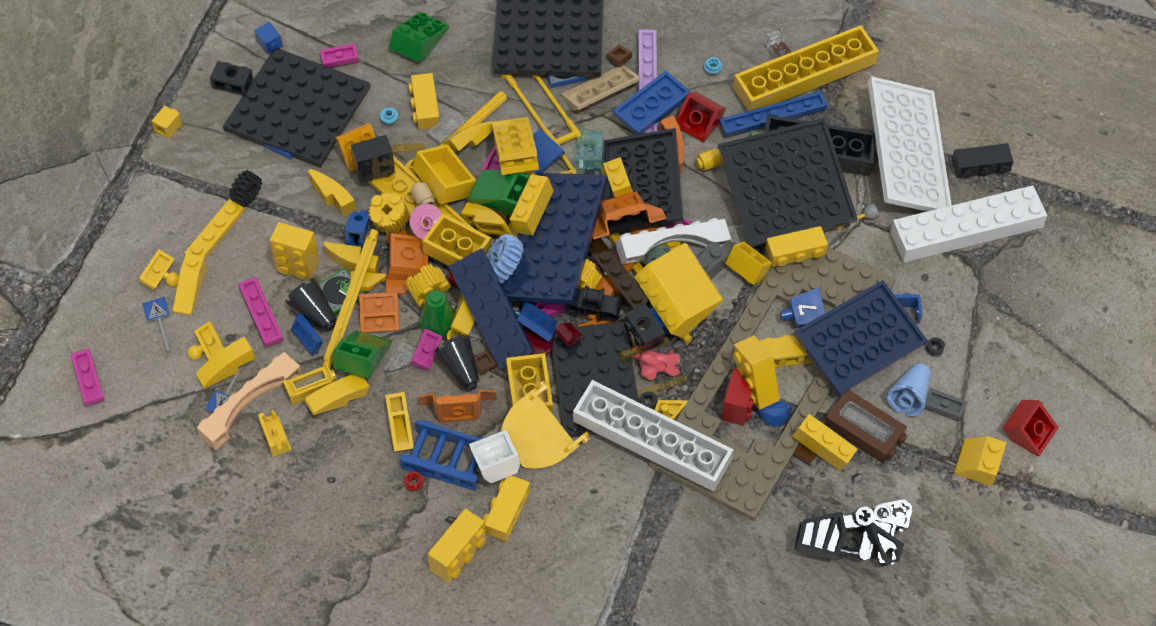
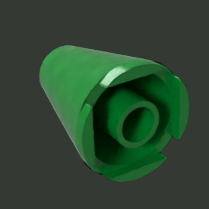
[419,290,455,338]

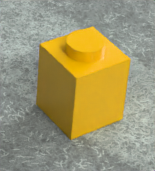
[152,106,182,139]

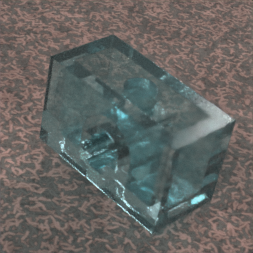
[576,130,603,171]

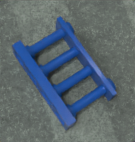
[400,419,484,491]

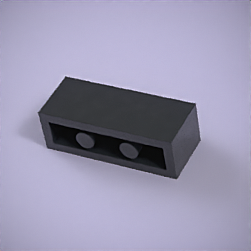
[952,143,1013,178]

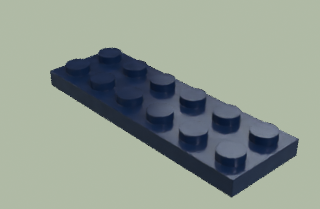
[448,248,535,370]

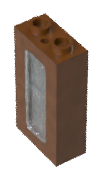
[824,389,908,464]

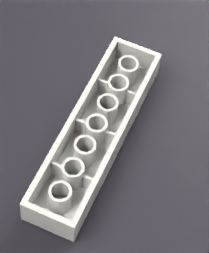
[890,186,1047,263]
[573,380,734,491]

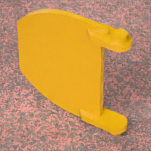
[501,381,589,468]

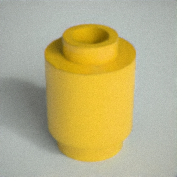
[695,148,722,172]

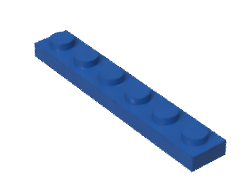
[719,91,828,137]

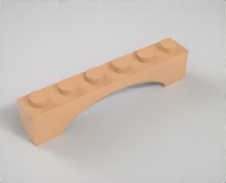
[197,352,302,451]

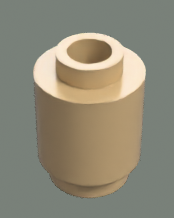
[410,182,435,206]

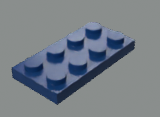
[613,71,691,135]

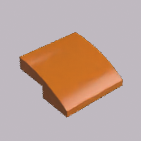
[359,292,399,332]

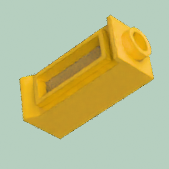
[283,364,337,405]

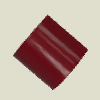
[555,323,582,347]

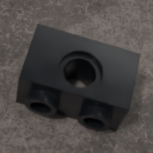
[210,61,253,96]
[623,304,665,352]

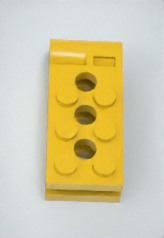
[492,117,539,175]

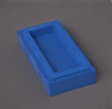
[291,314,323,355]

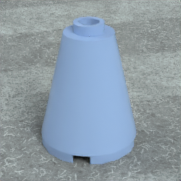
[887,363,931,416]

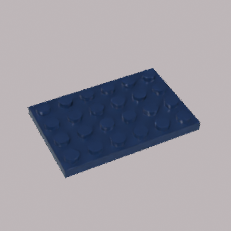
[793,280,928,396]

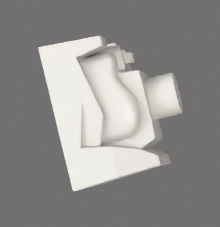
[469,430,520,483]

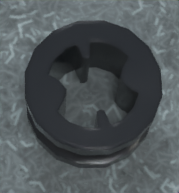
[926,337,945,357]
[640,391,658,410]

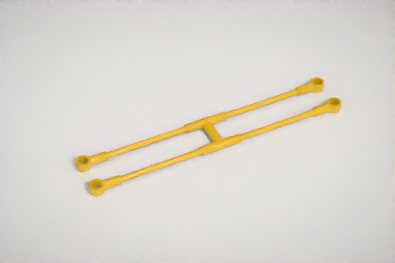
[501,74,608,223]

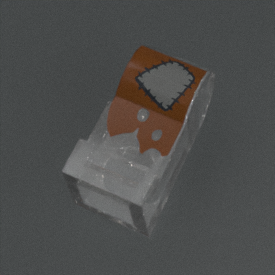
[763,29,791,59]

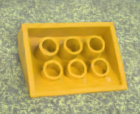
[635,243,724,338]

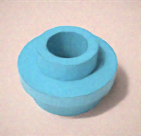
[704,57,722,75]
[380,108,398,125]

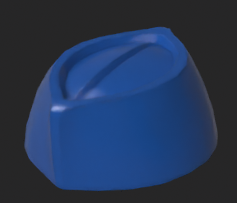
[758,400,791,426]

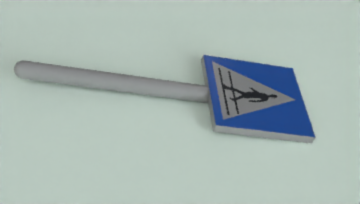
[142,297,170,352]
[205,364,245,413]

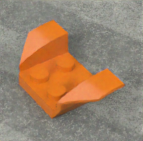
[592,191,667,239]
[385,229,428,294]
[418,390,497,423]

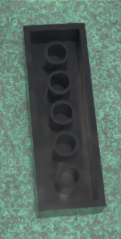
[764,115,876,175]

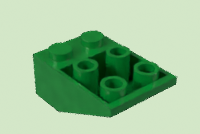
[389,12,449,62]
[468,170,530,215]
[333,330,392,378]

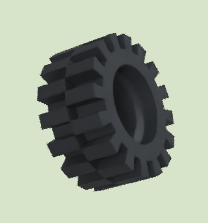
[229,170,262,206]

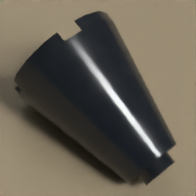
[285,278,337,332]
[433,335,480,391]

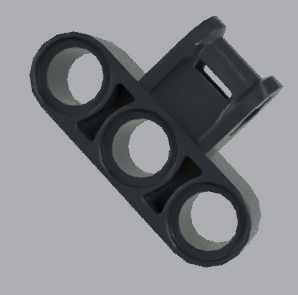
[564,285,622,322]

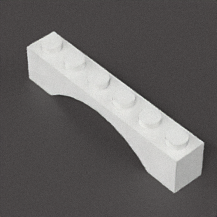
[615,218,731,265]

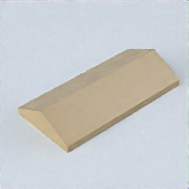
[561,65,641,111]

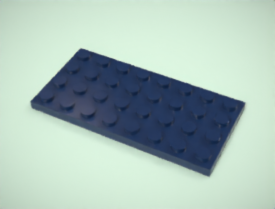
[502,172,608,304]

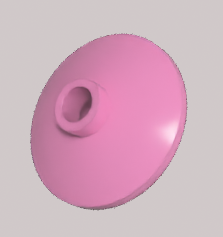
[409,204,442,240]

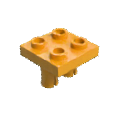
[336,123,376,172]

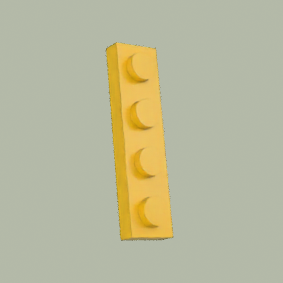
[184,199,245,259]

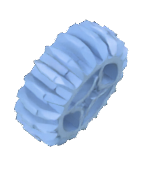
[486,234,523,283]

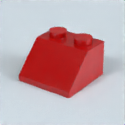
[676,92,727,142]
[722,369,754,426]
[1003,400,1059,456]

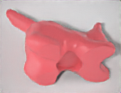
[631,350,680,380]

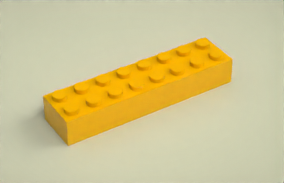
[733,25,879,111]

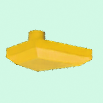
[654,400,688,420]

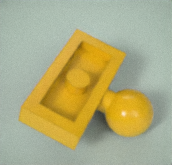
[138,249,179,291]
[187,321,225,360]

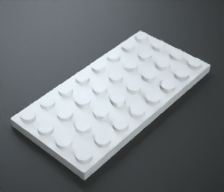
[868,76,952,211]

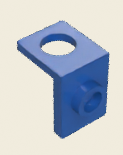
[895,293,922,323]

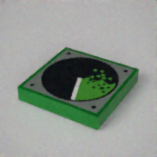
[319,268,365,316]

